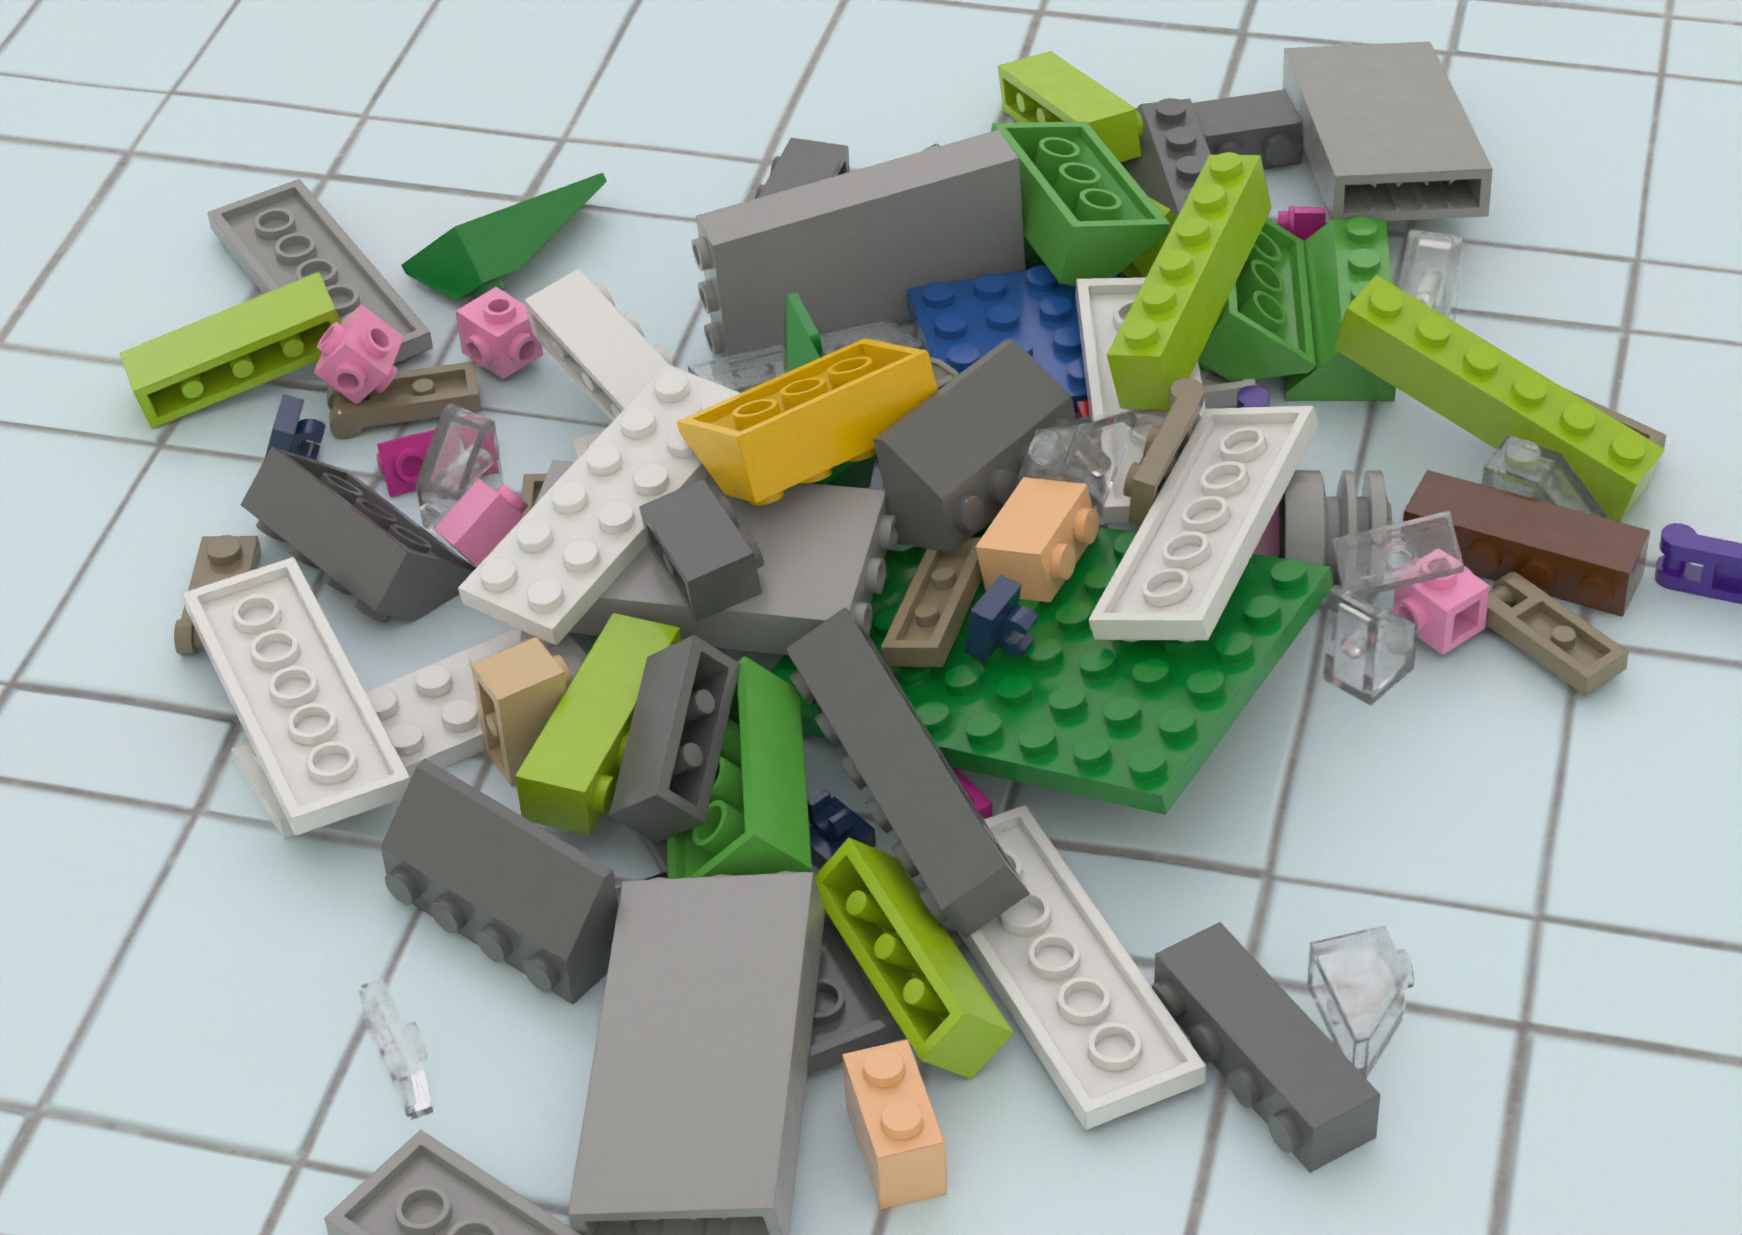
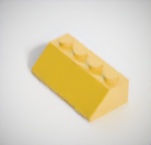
[677,338,938,506]

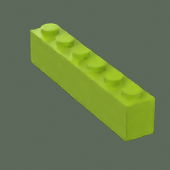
[1107,152,1272,411]
[1334,274,1665,522]

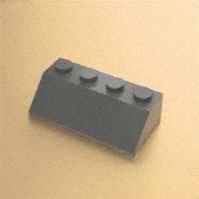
[1120,98,1211,217]
[873,339,1082,552]
[241,447,476,622]
[381,759,618,1004]

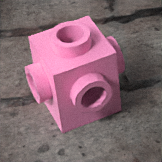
[456,287,543,379]
[314,304,404,405]
[1392,550,1490,655]

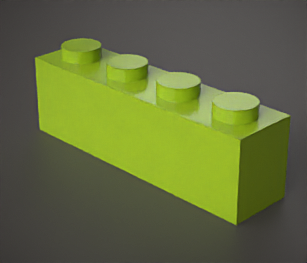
[998,51,1144,162]
[120,272,341,429]
[515,613,681,836]
[814,838,1014,1079]

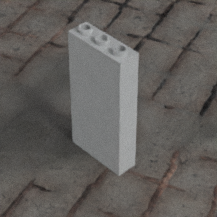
[1282,41,1493,221]
[691,130,1026,373]
[535,460,898,655]
[568,871,825,1235]

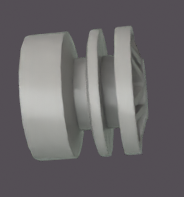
[1277,470,1393,593]

